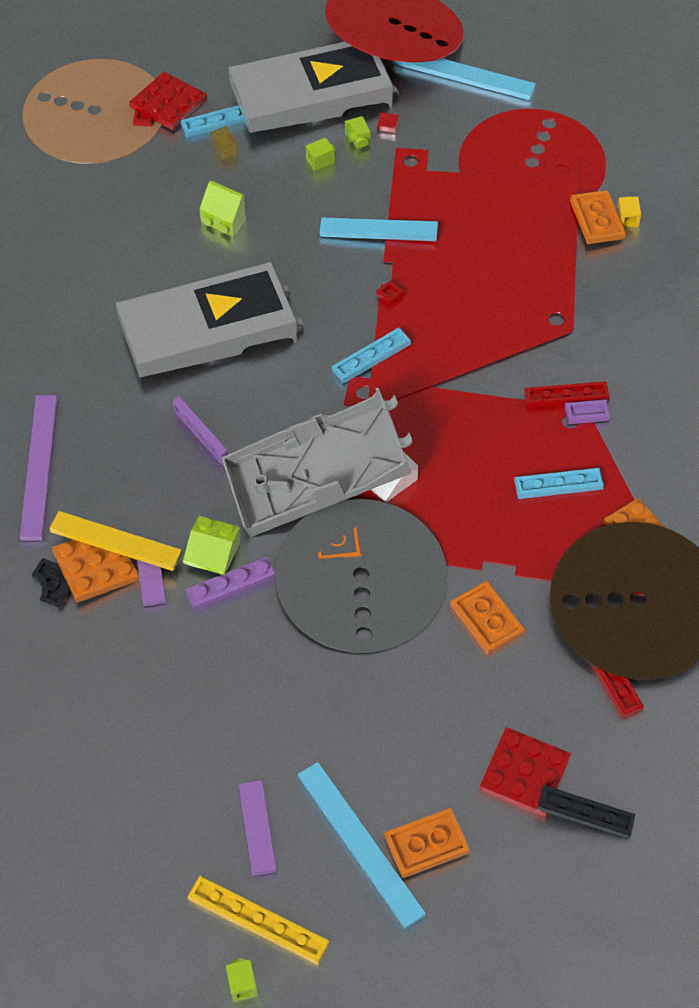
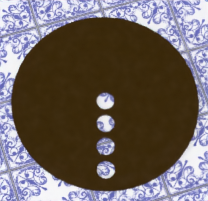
[550,522,699,680]

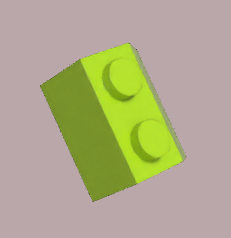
[200,181,246,237]
[183,516,240,575]

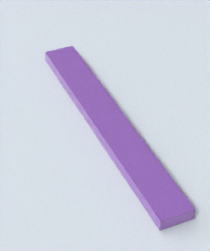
[20,395,58,541]

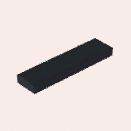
[537,785,636,839]

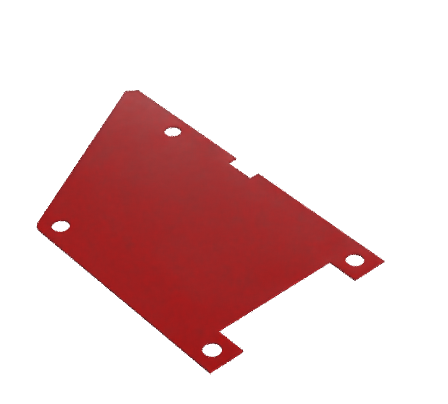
[368,148,580,401]
[343,376,644,595]

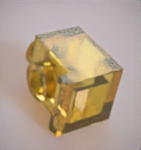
[210,126,238,160]

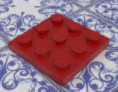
[129,71,207,130]
[479,727,572,817]

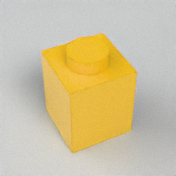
[617,197,641,228]

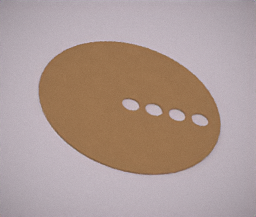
[22,59,162,163]

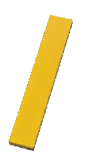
[50,511,182,571]
[187,876,330,965]

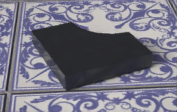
[31,558,72,612]

